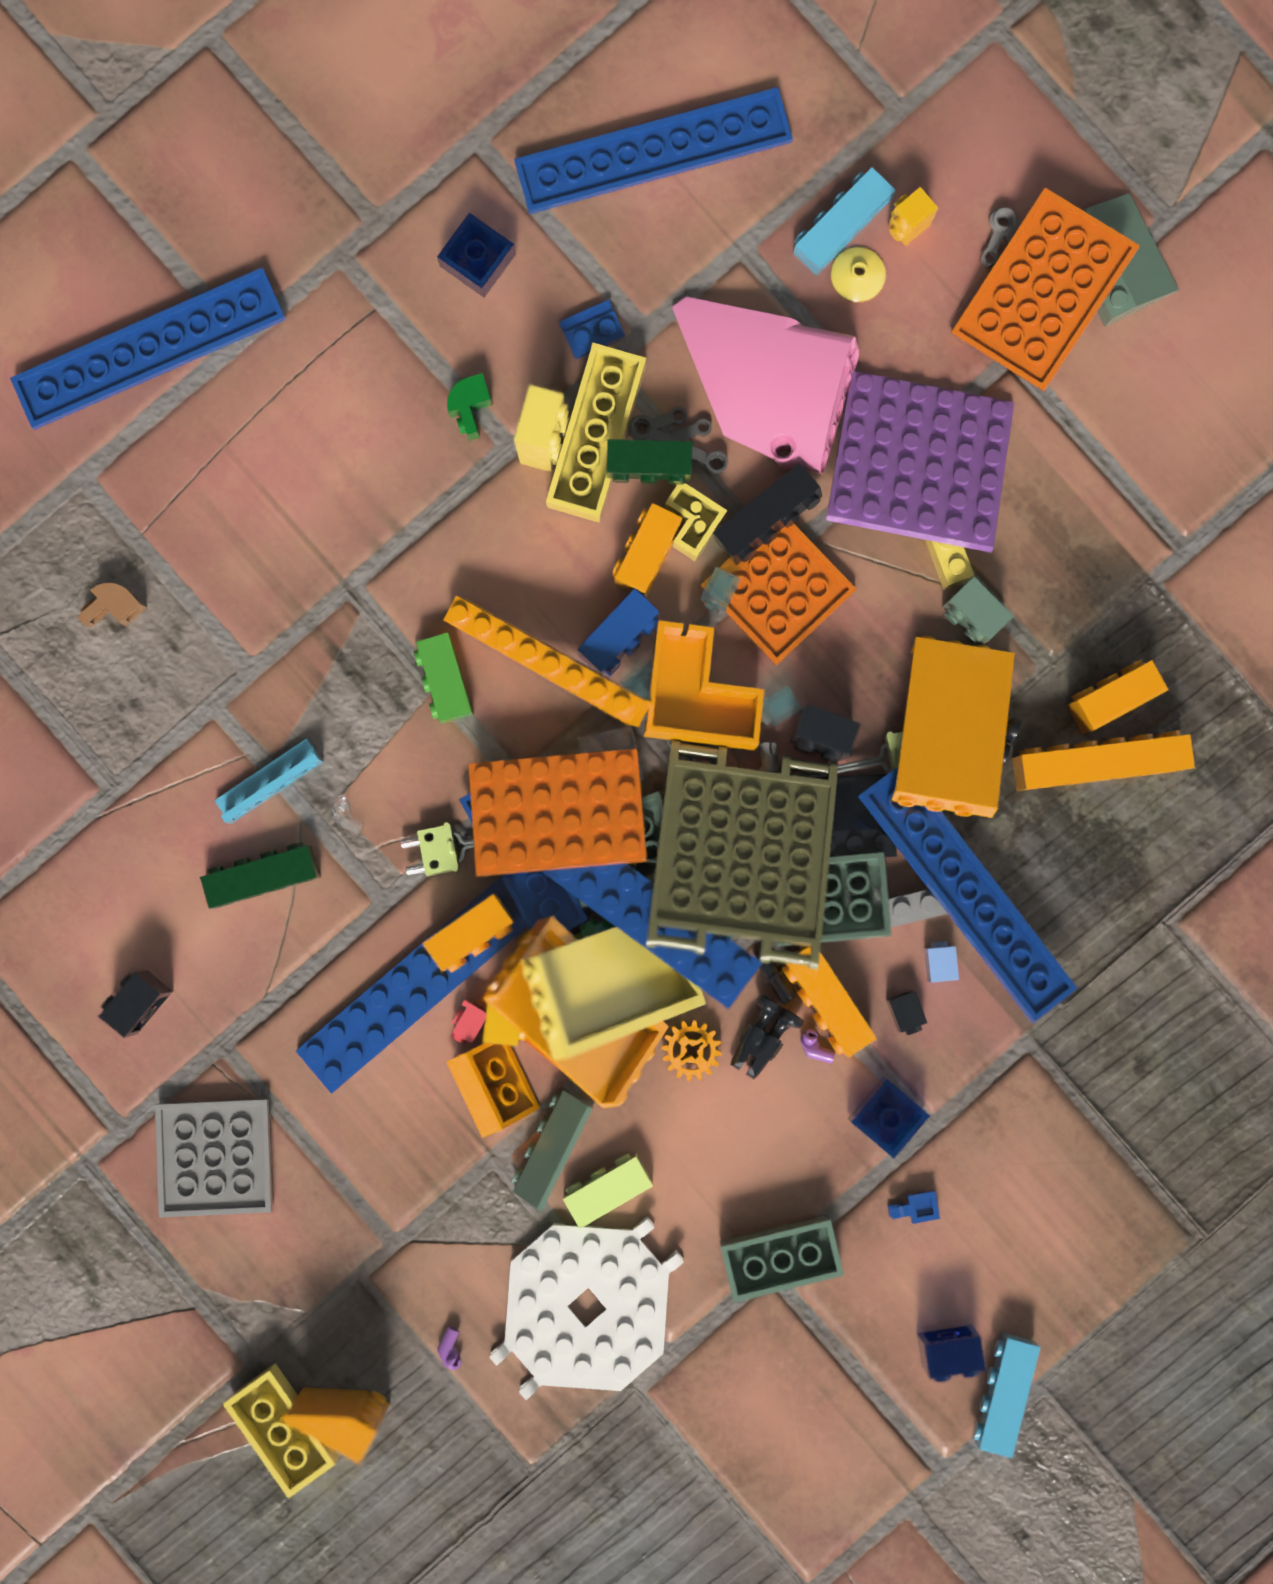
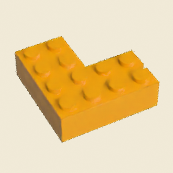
[643,621,764,751]

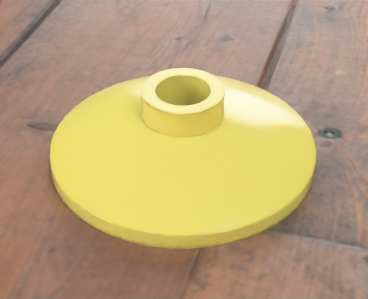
[831,247,886,302]

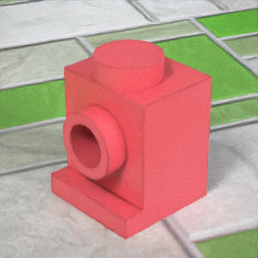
[451,999,487,1045]

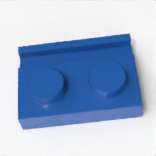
[559,300,625,360]

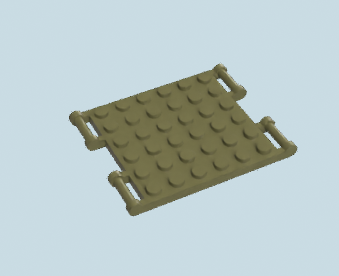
[646,740,838,970]

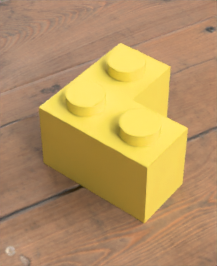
[665,483,727,562]

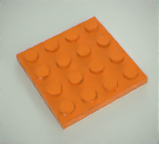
[700,524,857,666]

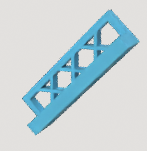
[214,738,323,824]

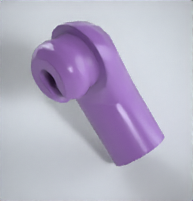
[800,1029,835,1064]

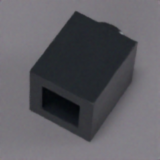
[886,990,927,1035]

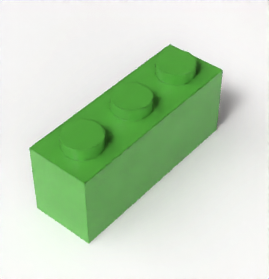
[413,633,474,724]

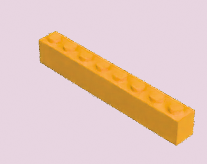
[444,596,652,727]

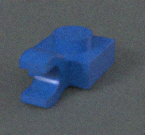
[887,1190,940,1224]

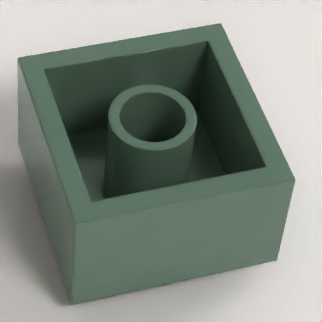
[942,577,1014,645]

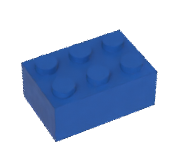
[577,589,660,677]

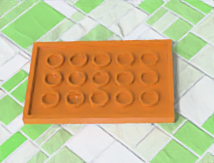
[951,188,1140,392]
[468,749,647,877]

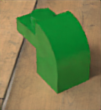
[447,373,492,441]

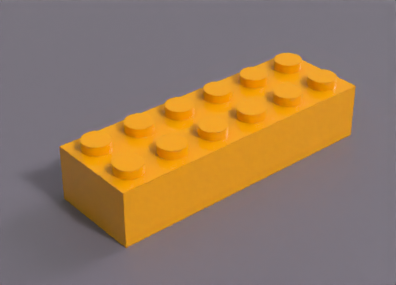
[1012,730,1195,791]

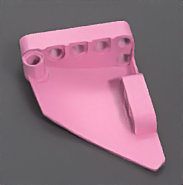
[672,297,859,474]

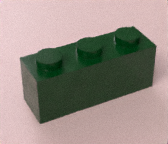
[607,439,692,485]

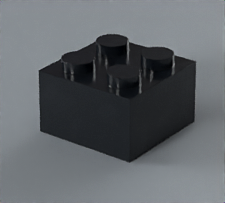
[98,970,173,1038]

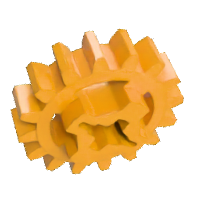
[661,1020,722,1081]

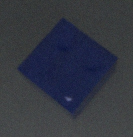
[437,212,516,298]
[847,1076,930,1159]
[917,1324,986,1382]

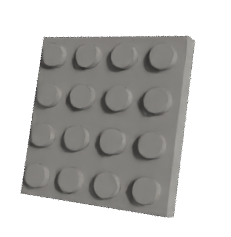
[155,1098,273,1217]

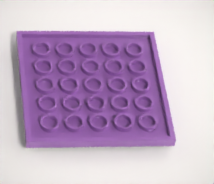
[826,371,1014,552]

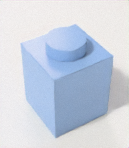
[924,941,959,983]

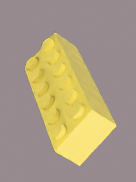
[546,343,646,523]

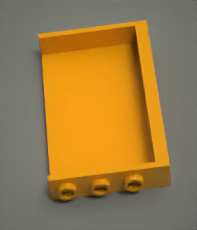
[891,636,1015,818]
[483,916,669,1108]

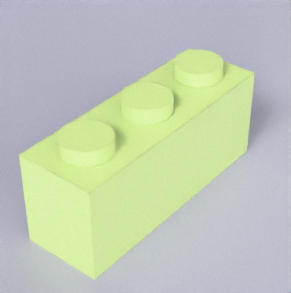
[563,1153,653,1229]

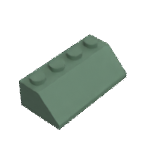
[511,1088,594,1211]

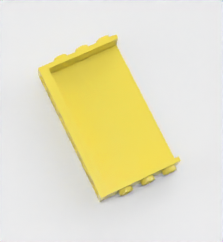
[522,927,706,1060]

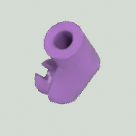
[437,1326,462,1370]

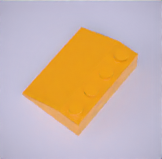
[282,1388,390,1464]

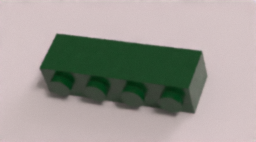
[200,842,321,909]

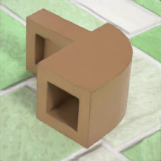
[77,583,147,628]

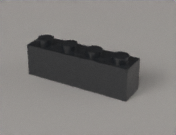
[713,463,822,565]

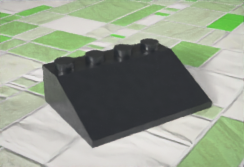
[816,774,897,857]

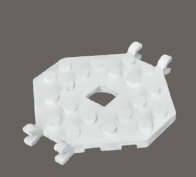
[489,1216,684,1400]

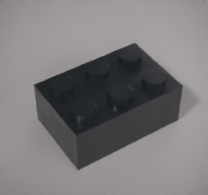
[790,704,862,762]

